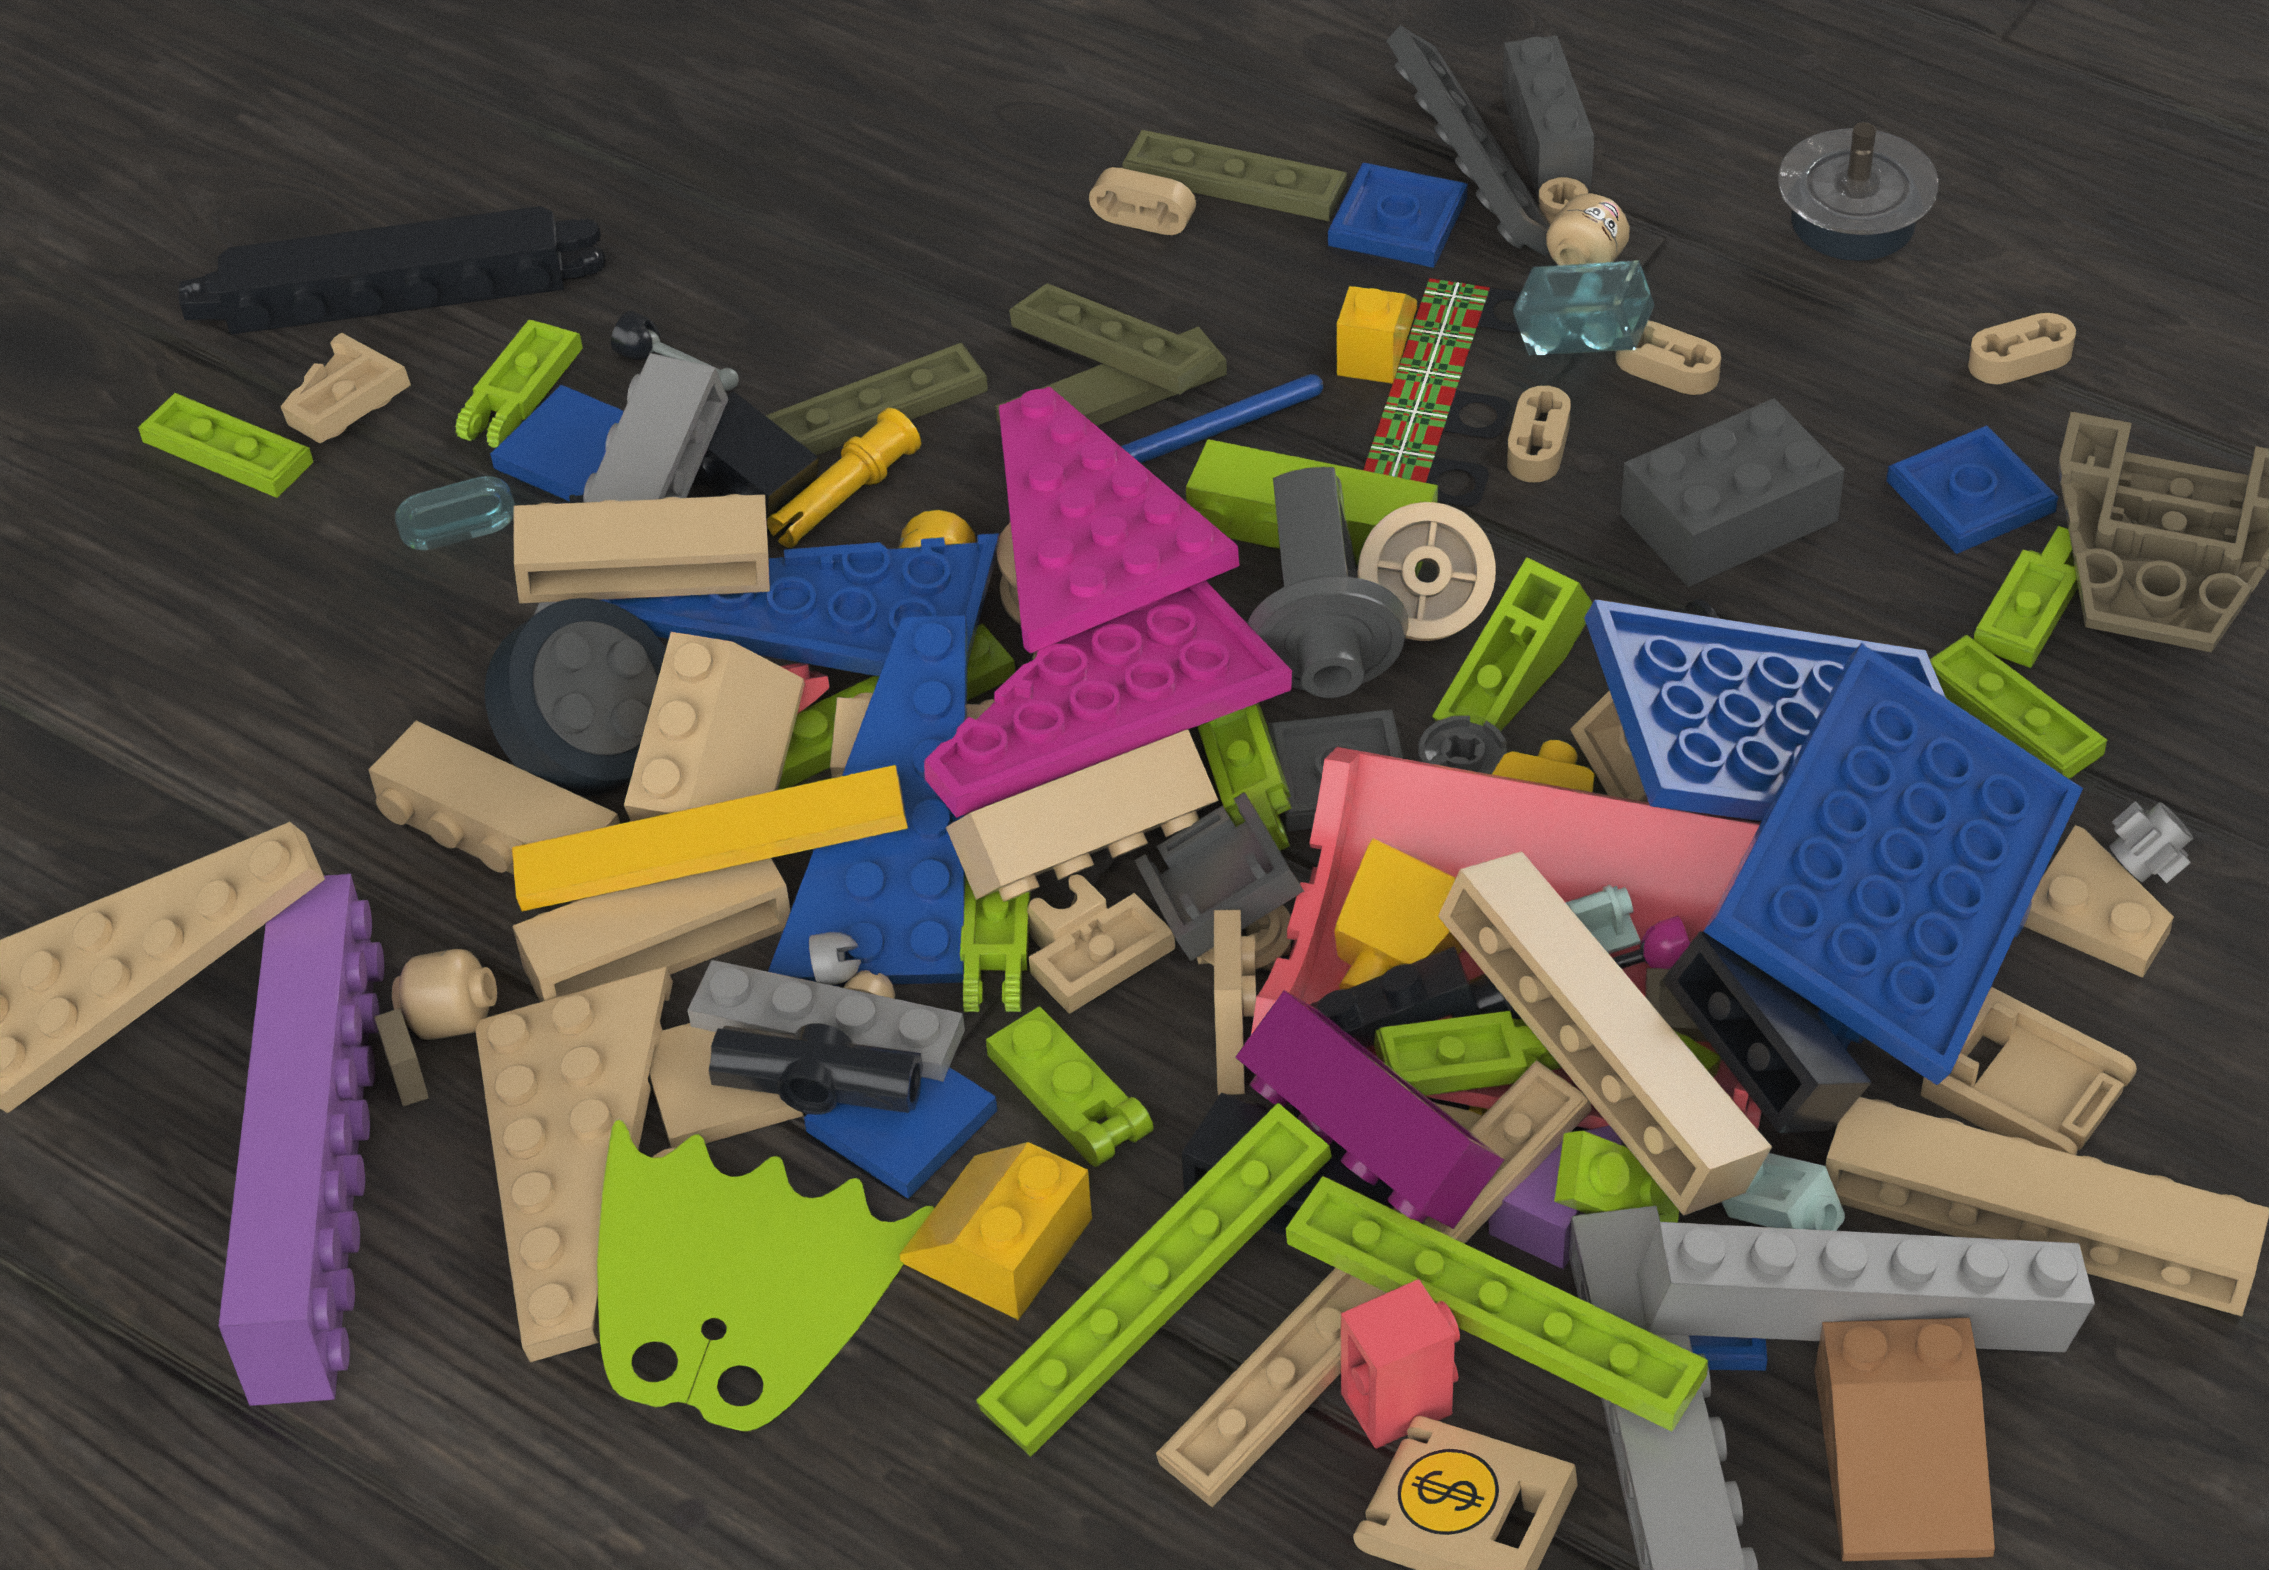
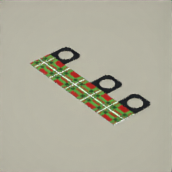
[1363,278,1543,507]

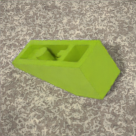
[1432,557,1592,731]

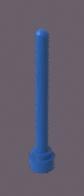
[1121,374,1324,464]

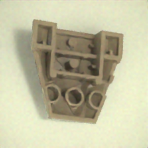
[2058,412,2269,652]

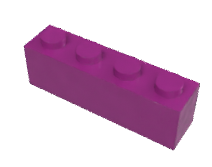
[1235,990,1504,1229]

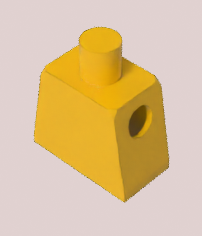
[1334,838,1464,989]

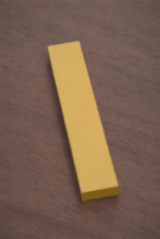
[512,765,908,911]

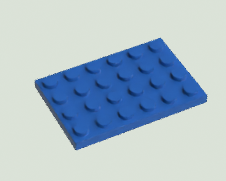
[1584,599,1946,821]
[1703,643,2083,1085]

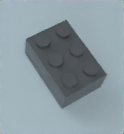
[1620,398,1845,587]

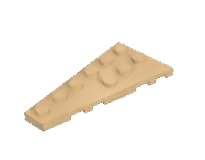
[0,822,325,1113]
[475,966,673,1362]

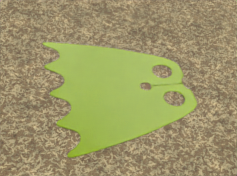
[597,1119,934,1431]

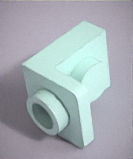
[1722,1153,1845,1231]

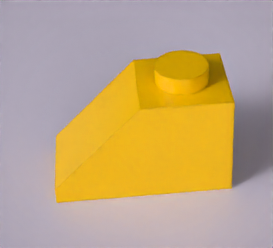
[1337,286,1417,384]

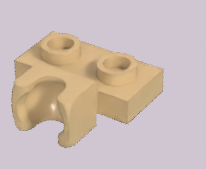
[1027,874,1175,1014]

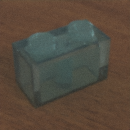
[1512,260,1655,355]

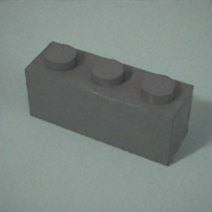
[1502,36,1594,196]

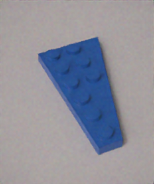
[601,533,999,676]
[768,615,967,986]

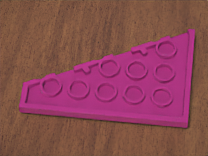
[999,386,1239,654]
[924,580,1292,818]

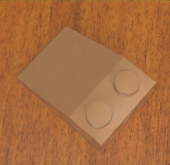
[1814,1318,1995,1561]

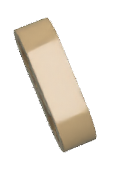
[1089,167,1196,235]
[1968,313,2076,384]
[1615,320,1721,395]
[1507,386,1571,482]

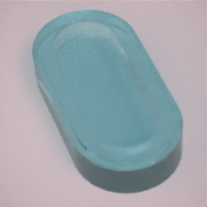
[395,476,516,550]

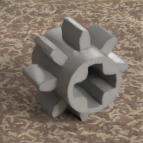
[2109,801,2194,883]

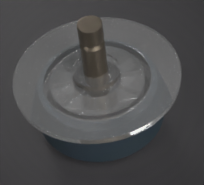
[1778,122,1939,261]

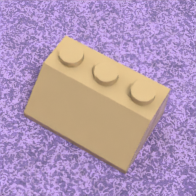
[624,632,805,822]

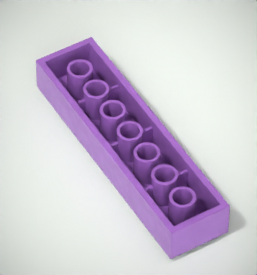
[219,874,384,1406]

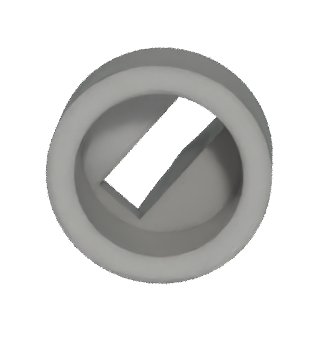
[809,932,861,985]

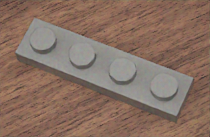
[688,960,965,1082]

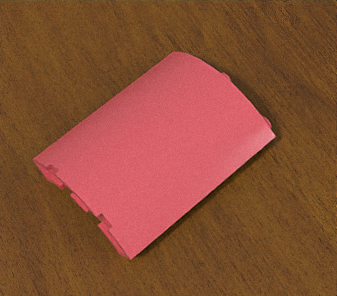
[1251,747,1762,1130]

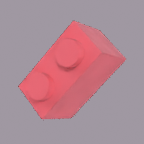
[1341,1279,1460,1449]

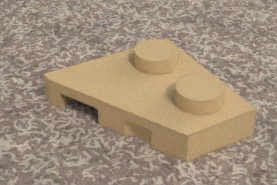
[1214,910,1256,1095]

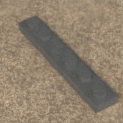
[1386,25,1550,256]

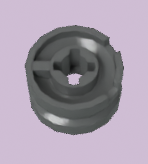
[1418,716,1507,774]

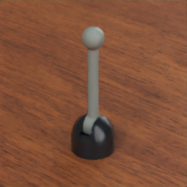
[611,310,739,391]

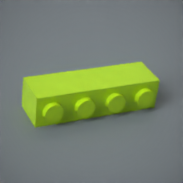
[1186,439,1438,577]

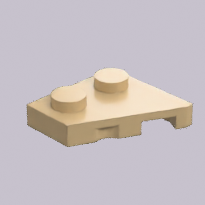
[281,333,411,444]
[2024,825,2174,978]

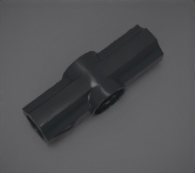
[708,1023,923,1115]

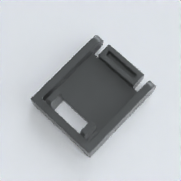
[1134,792,1304,961]

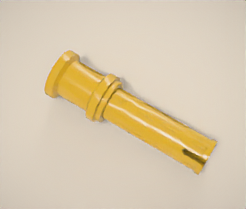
[767,407,921,548]

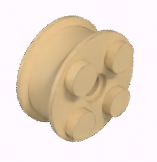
[1357,502,1496,641]

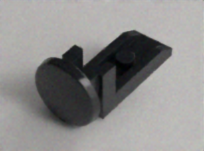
[1310,947,1522,1048]

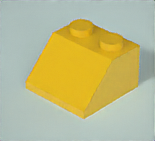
[899,1142,1092,1320]

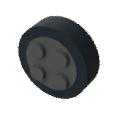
[485,598,666,796]

